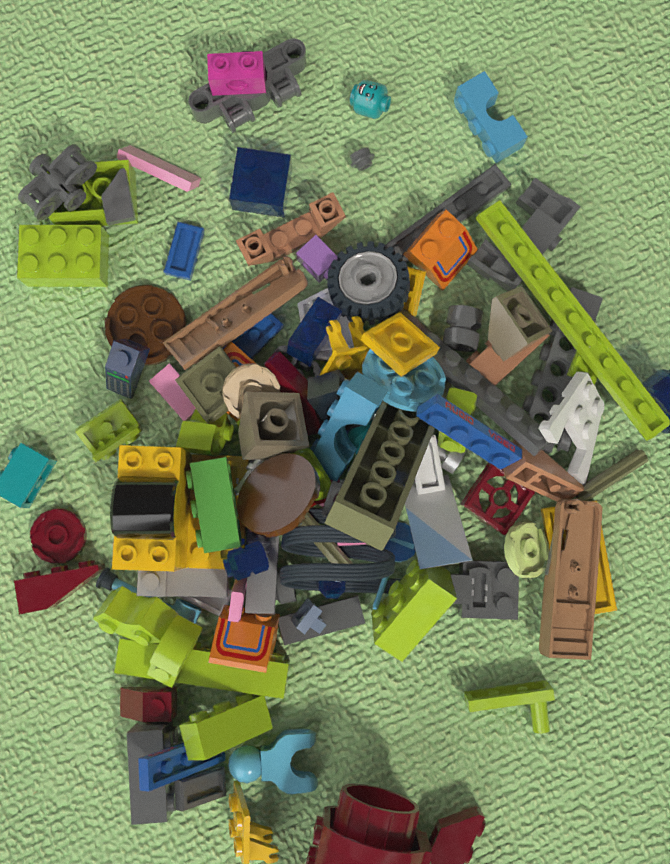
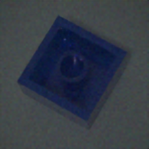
[229,147,293,218]

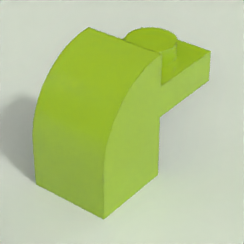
[146,614,203,688]

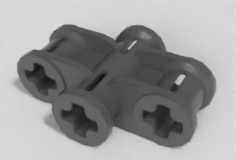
[18,144,97,220]

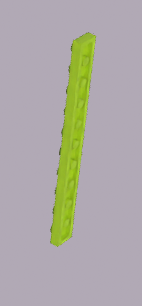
[476,200,670,441]

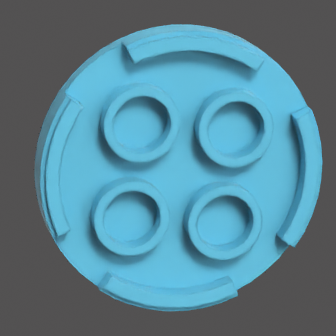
[362,349,446,411]

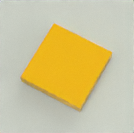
[361,312,440,377]

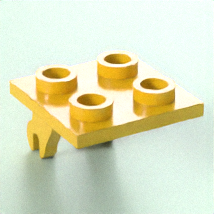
[320,316,370,380]
[229,781,279,864]

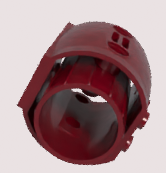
[306,784,432,864]

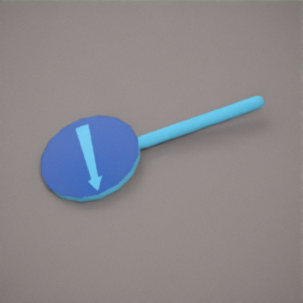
[373,522,416,610]

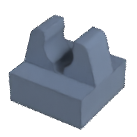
[291,598,327,634]

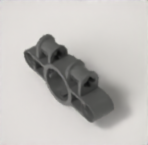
[188,38,307,133]

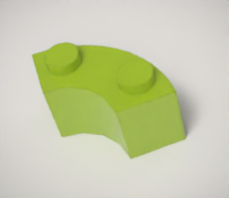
[176,409,233,456]
[92,586,178,646]

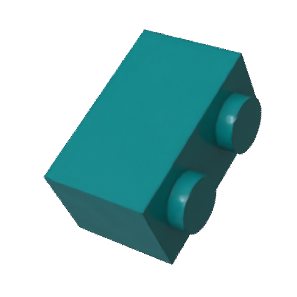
[0,443,57,508]

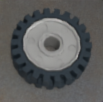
[327,241,410,325]

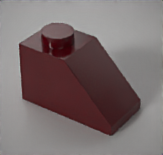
[120,686,177,722]

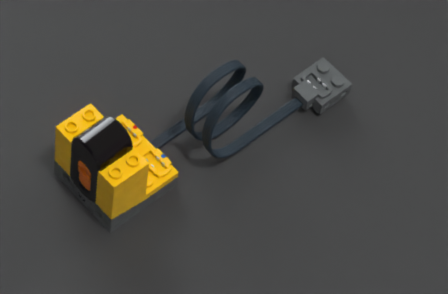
[110,445,519,620]

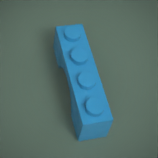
[310,371,388,482]

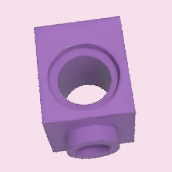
[296,235,338,283]

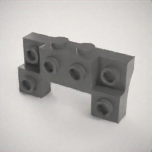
[467,178,581,292]

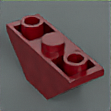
[429,806,486,864]

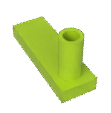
[464,680,555,734]

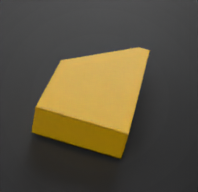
[403,266,426,317]

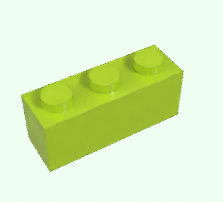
[179,693,273,761]

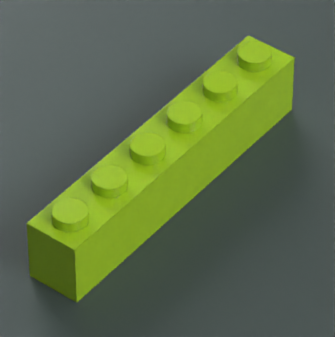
[114,637,290,699]

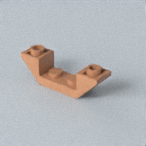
[236,192,346,266]

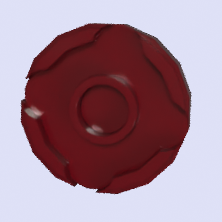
[30,509,87,564]

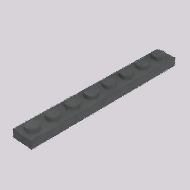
[378,308,549,456]

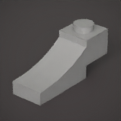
[137,568,229,598]

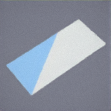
[405,475,472,569]

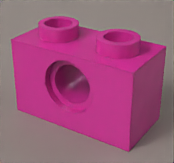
[207,51,266,96]

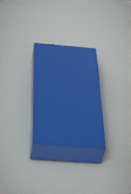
[164,222,205,281]

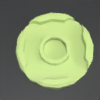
[504,522,549,578]

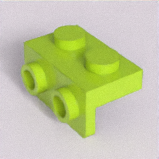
[75,399,142,462]

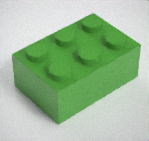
[186,457,243,553]

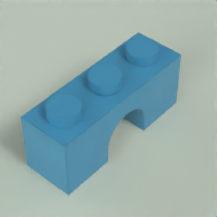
[454,71,528,163]

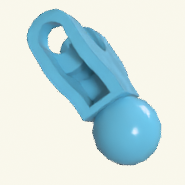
[228,729,318,794]

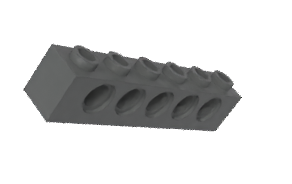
[522,287,603,454]

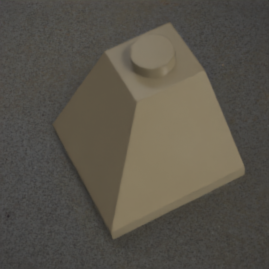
[488,286,552,362]
[238,392,309,460]

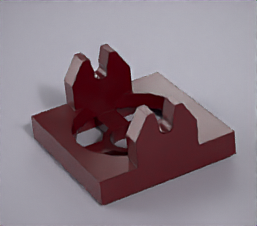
[460,462,535,536]

